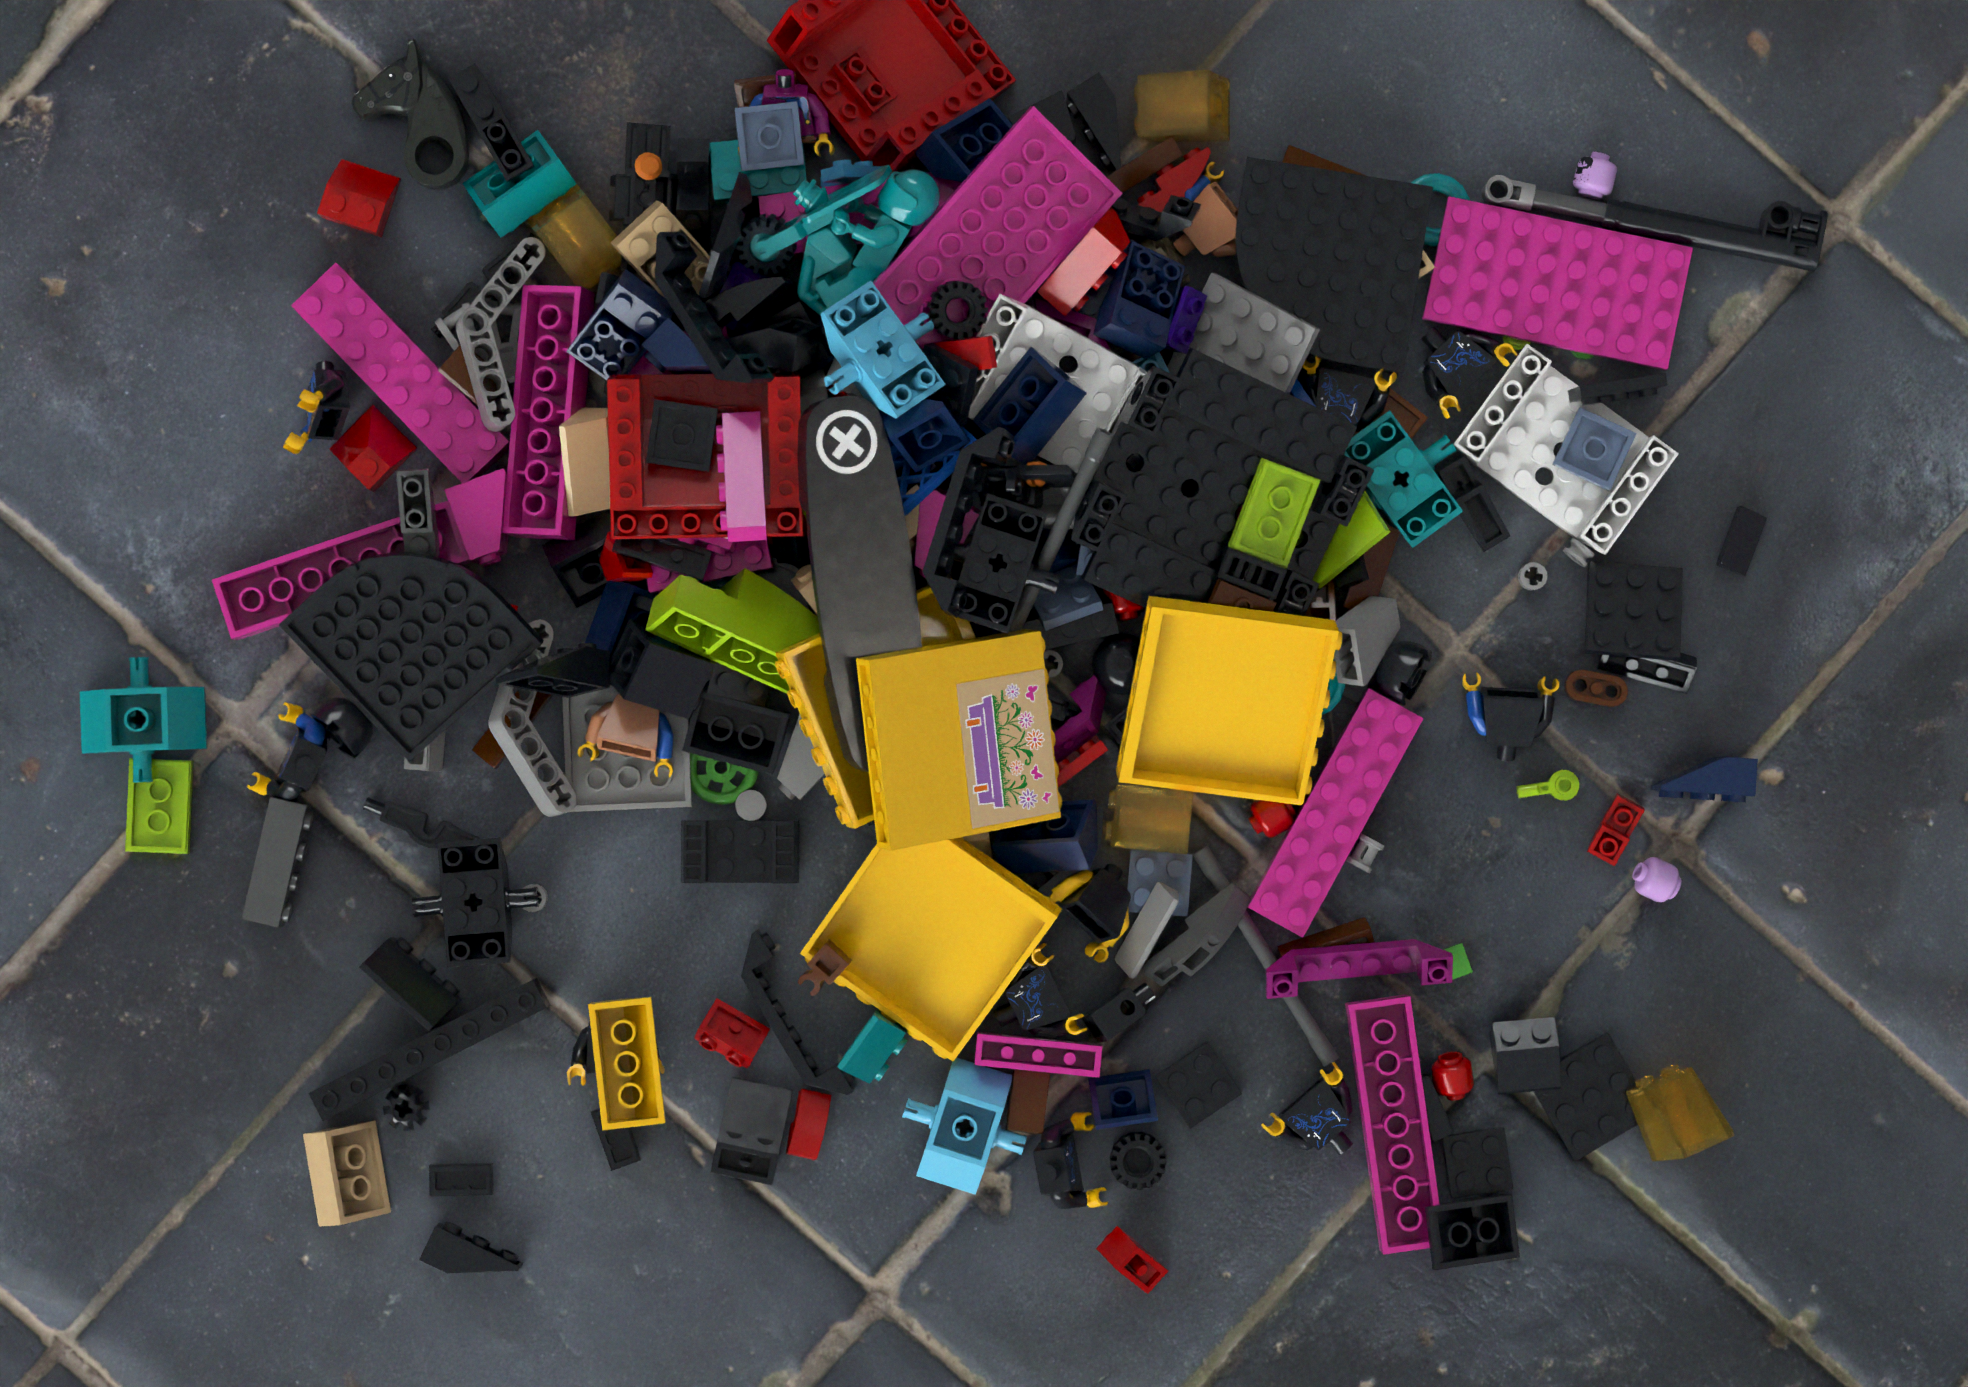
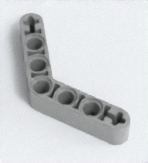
[456,237,545,432]
[488,619,576,817]

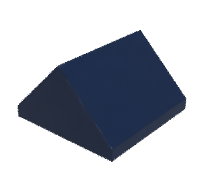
[1088,1069,1158,1130]

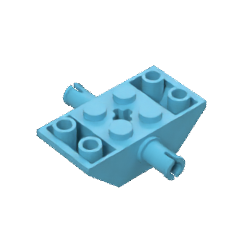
[821,281,946,419]
[902,1057,1027,1195]

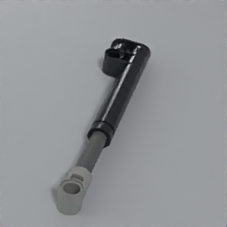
[1482,175,1828,272]

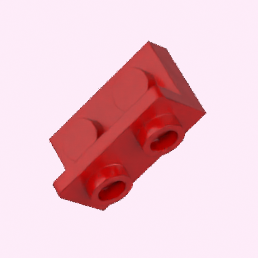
[1057,735,1108,787]
[694,998,770,1069]

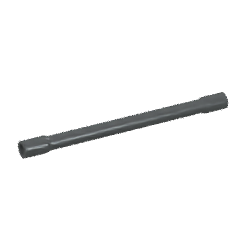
[1001,428,1114,633]
[1193,845,1339,1067]

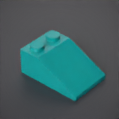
[837,1009,908,1084]

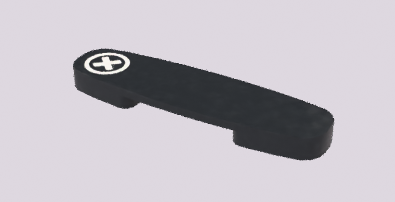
[797,396,922,772]

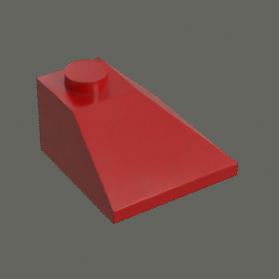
[329,405,418,492]

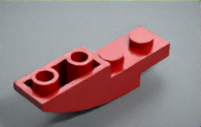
[1137,147,1211,213]

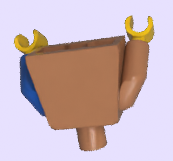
[1173,162,1238,257]
[577,694,674,778]

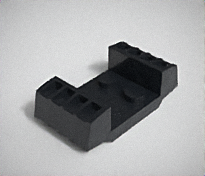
[681,820,799,884]

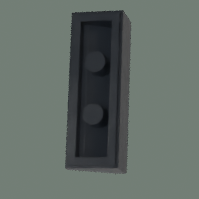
[1597,653,1697,694]

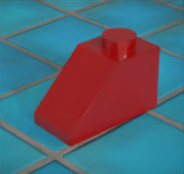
[599,532,653,582]
[1096,1226,1168,1294]

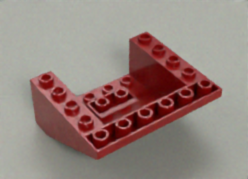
[766,0,1016,178]
[607,372,803,539]

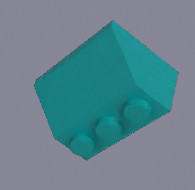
[462,130,577,238]
[710,140,808,205]

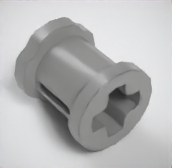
[1346,833,1385,874]

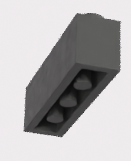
[242,797,314,927]

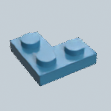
[820,160,883,187]

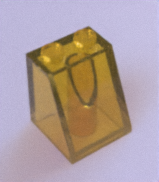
[1134,70,1230,142]
[527,184,621,289]
[1105,784,1193,854]
[1626,1064,1735,1162]

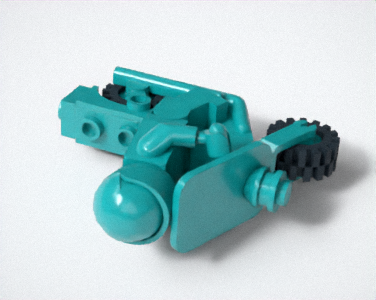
[737,165,940,316]

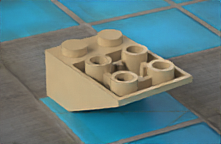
[610,200,710,297]

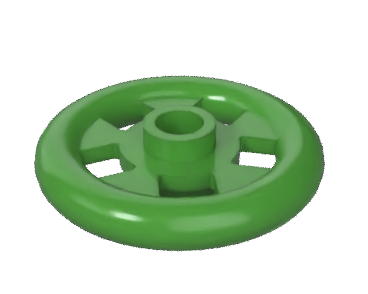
[690,753,759,805]

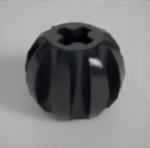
[383,1084,430,1131]

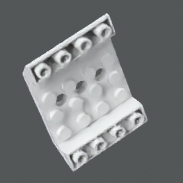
[968,294,1147,473]
[1453,344,1679,555]

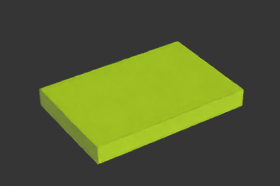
[1228,458,1321,568]
[1296,490,1390,589]
[125,758,194,854]

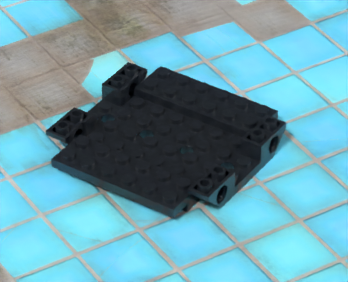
[1071,348,1374,616]

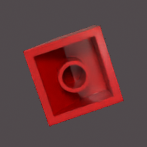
[317,159,401,238]

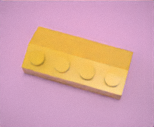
[588,997,666,1131]

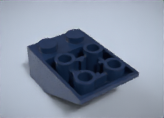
[1093,241,1185,360]
[566,269,674,380]
[1650,757,1758,802]

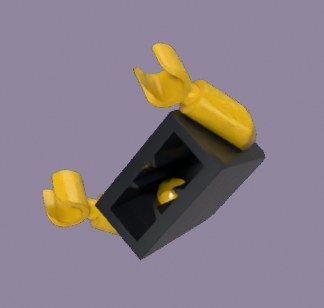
[1044,864,1131,963]

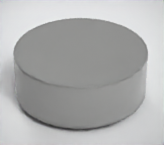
[735,790,767,821]

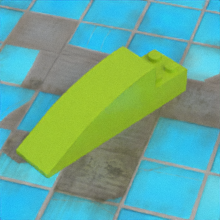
[645,568,820,694]

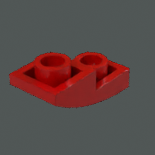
[934,336,997,370]
[1587,793,1645,866]
[786,1089,832,1160]

